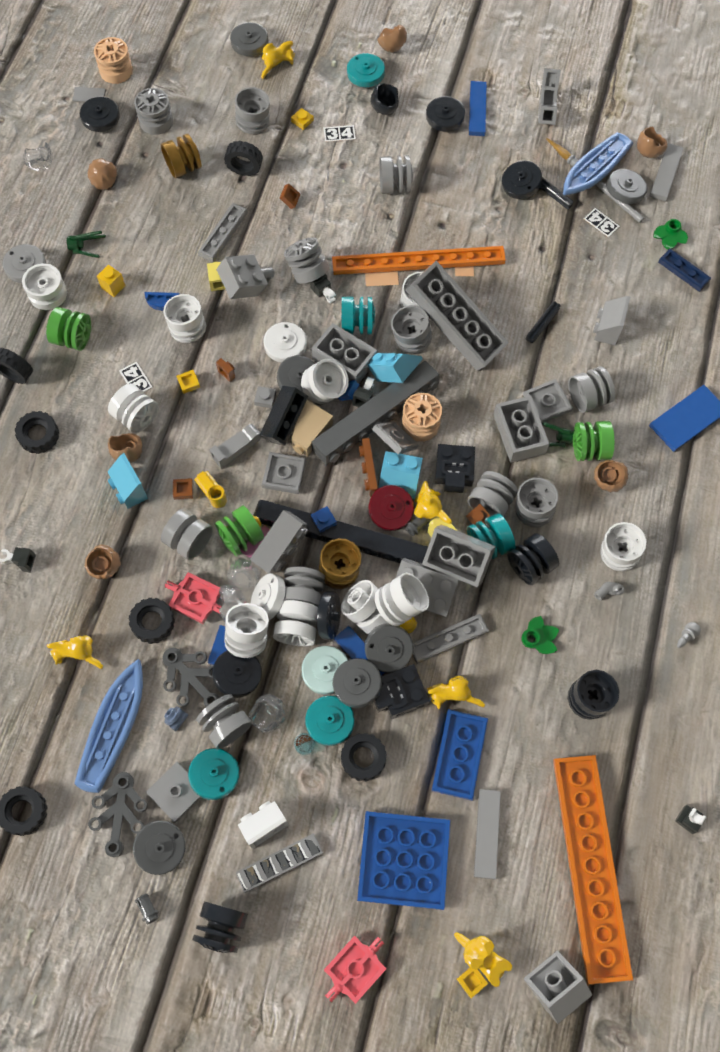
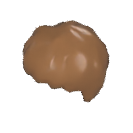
[377,25,407,53]
[637,126,667,158]
[87,158,117,190]
[108,433,142,463]
[594,460,629,493]
[84,544,121,579]

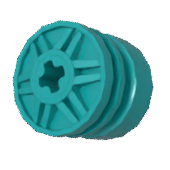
[341,296,375,335]
[467,513,516,559]

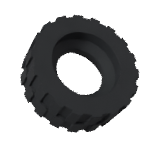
[224,141,263,176]
[0,348,33,384]
[15,411,60,454]
[128,597,175,644]
[341,733,387,782]
[0,786,48,836]

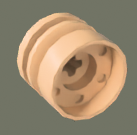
[94,37,133,84]
[402,393,442,442]

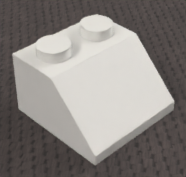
[238,801,289,849]

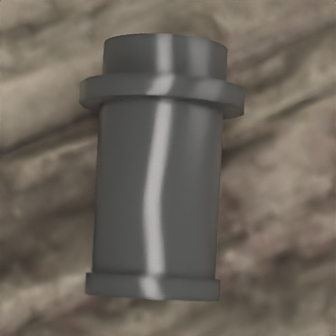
[406,517,430,536]
[135,893,159,925]

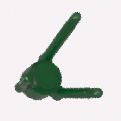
[66,230,106,258]
[542,422,574,448]

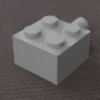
[216,254,275,299]

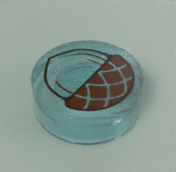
[294,733,315,755]

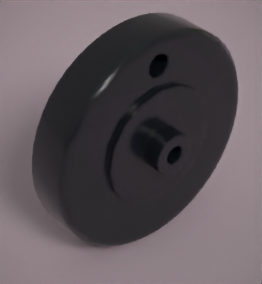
[426,96,465,132]
[79,97,120,132]
[502,161,543,199]
[317,591,341,640]
[212,650,262,698]

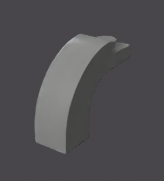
[538,68,561,125]

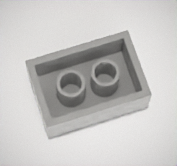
[312,323,377,384]
[493,396,549,463]
[249,510,308,573]
[422,524,496,587]
[396,558,458,617]

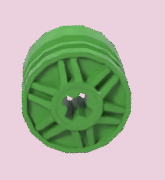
[46,307,91,351]
[573,421,615,461]
[215,505,265,557]

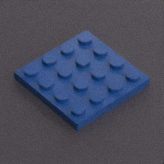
[357,811,450,910]

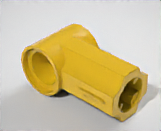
[194,471,227,508]

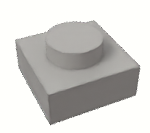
[254,386,276,408]

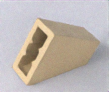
[292,400,333,457]

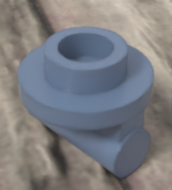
[164,707,189,732]

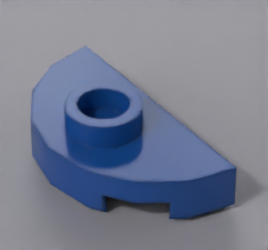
[144,292,180,311]

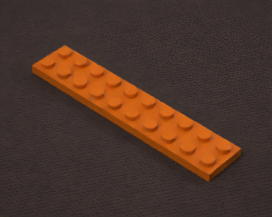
[553,755,633,984]

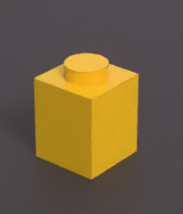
[97,264,126,297]

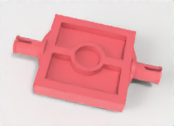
[165,572,227,624]
[324,936,386,1004]

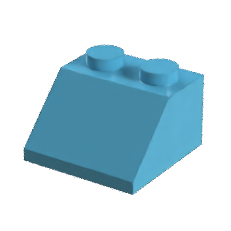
[368,353,423,383]
[378,451,423,501]
[107,453,148,509]

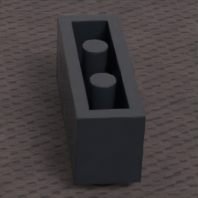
[260,386,308,446]

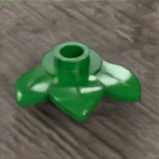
[653,219,688,250]
[521,616,559,654]

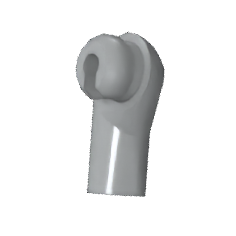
[594,582,624,601]

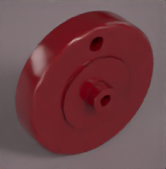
[368,485,414,531]

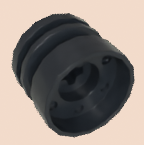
[507,533,560,585]
[567,669,620,720]
[192,901,248,953]

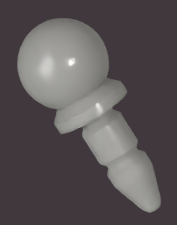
[677,622,701,648]

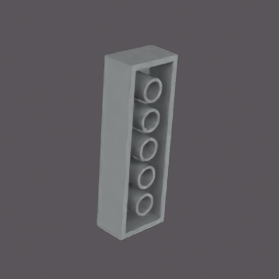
[405,261,509,370]

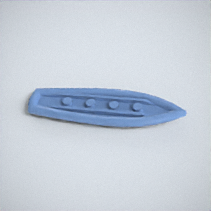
[563,132,633,195]
[75,659,143,793]

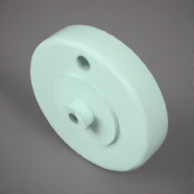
[302,646,348,695]

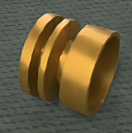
[161,133,202,178]
[319,538,361,589]

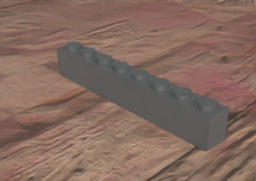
[311,361,439,466]

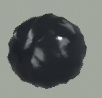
[370,83,399,115]

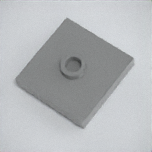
[523,379,573,423]
[372,421,419,454]
[262,452,306,494]
[146,762,201,823]

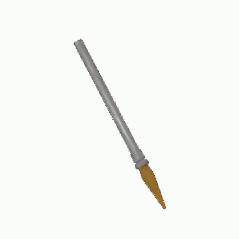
[546,138,644,223]

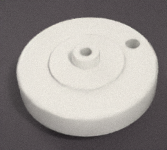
[264,322,307,363]
[251,573,286,620]

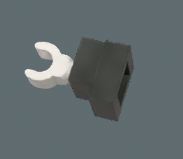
[310,273,336,303]
[352,377,375,408]
[0,547,36,573]
[675,805,707,834]

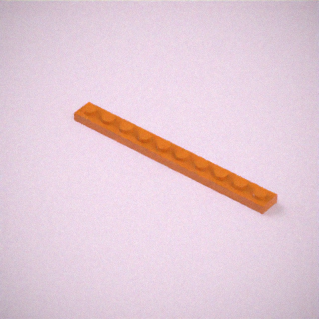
[332,246,506,275]

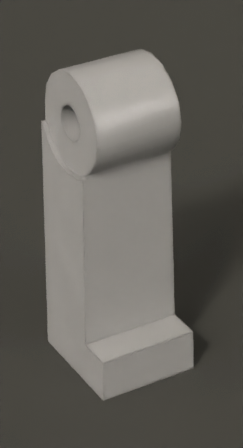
[209,424,262,469]

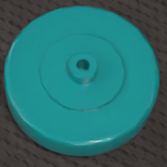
[347,53,385,87]
[305,695,355,746]
[188,748,239,800]

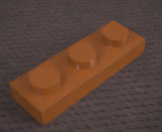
[359,438,378,497]

